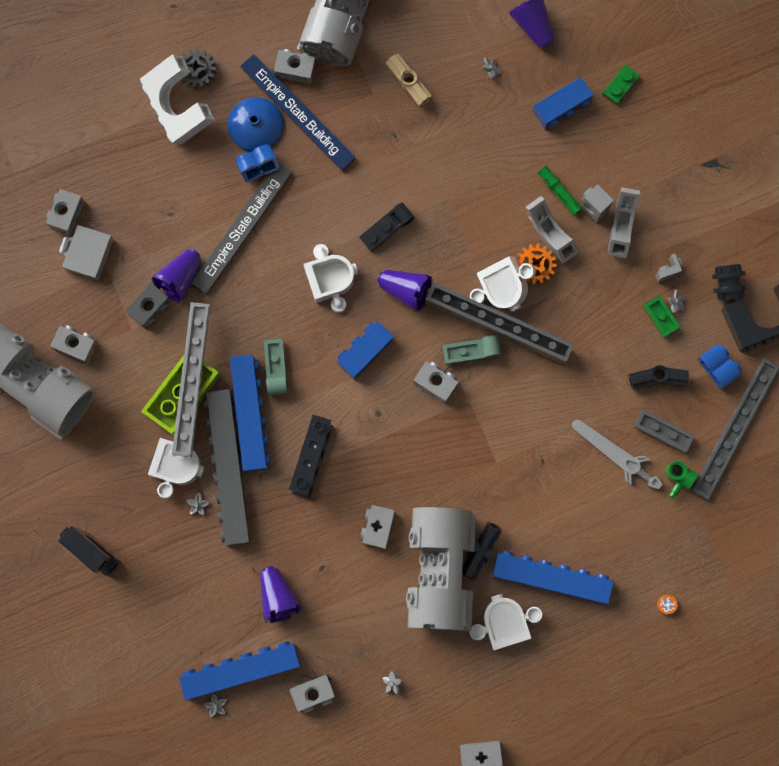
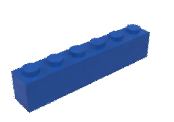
[230,354,271,473]
[492,551,613,605]
[179,641,301,700]

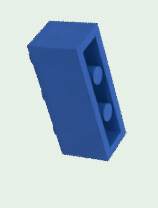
[533,77,593,129]
[337,321,394,380]

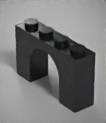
[721,284,779,352]
[58,526,121,576]

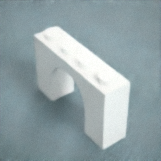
[140,54,215,144]

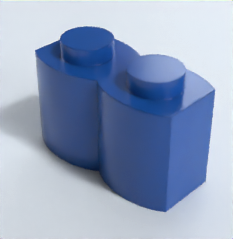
[235,144,280,182]
[698,344,741,389]

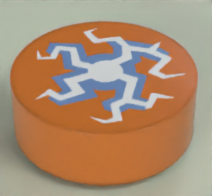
[657,595,678,615]

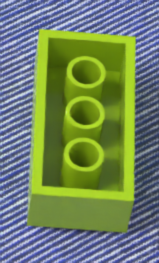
[141,355,221,436]

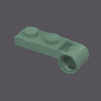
[442,335,501,365]
[264,339,287,396]

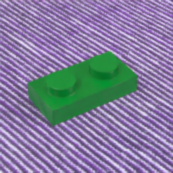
[602,64,640,105]
[643,295,680,338]

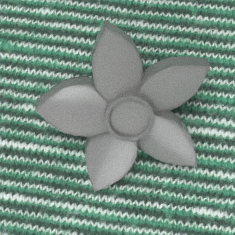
[482,57,501,78]
[668,290,686,313]
[187,493,210,515]
[382,671,403,694]
[203,693,227,717]

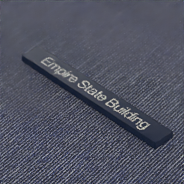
[240,54,356,171]

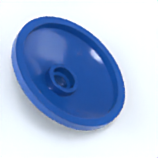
[227,97,283,152]

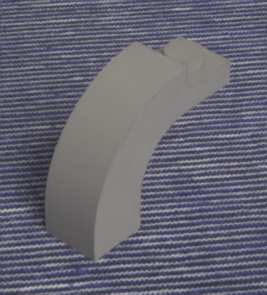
[608,187,640,258]
[526,196,579,264]

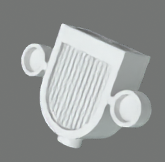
[303,244,358,313]
[470,256,536,312]
[148,438,205,499]
[470,594,542,650]

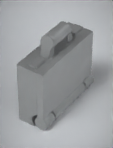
[59,225,114,281]

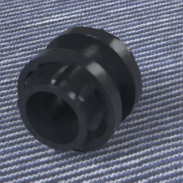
[712,264,747,301]

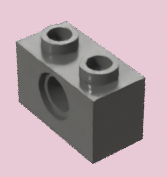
[126,283,170,329]

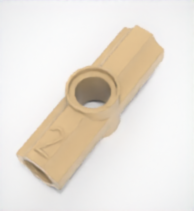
[385,54,432,107]

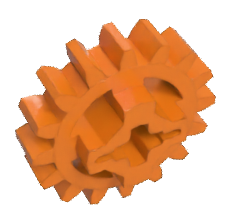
[517,244,557,285]

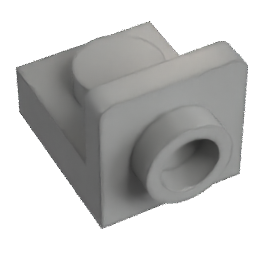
[655,254,683,282]

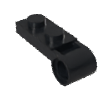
[359,202,415,252]

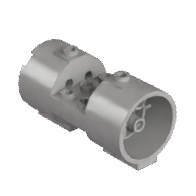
[297,0,369,67]
[0,323,95,440]
[406,507,476,631]

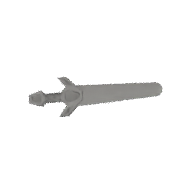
[572,420,662,490]

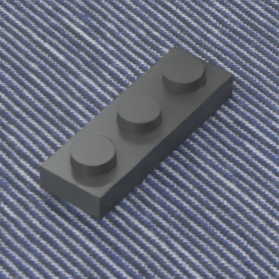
[634,409,695,453]

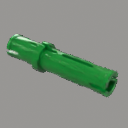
[537,165,582,216]

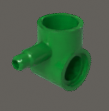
[665,461,698,499]

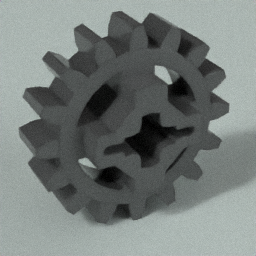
[180,48,217,90]

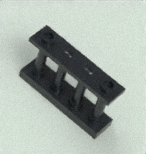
[289,415,333,499]

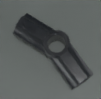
[628,365,689,391]
[462,522,502,581]

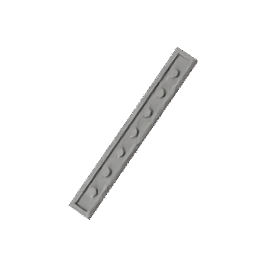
[172,302,211,457]

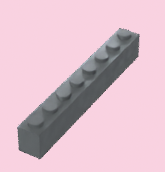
[425,282,574,366]
[204,389,251,546]

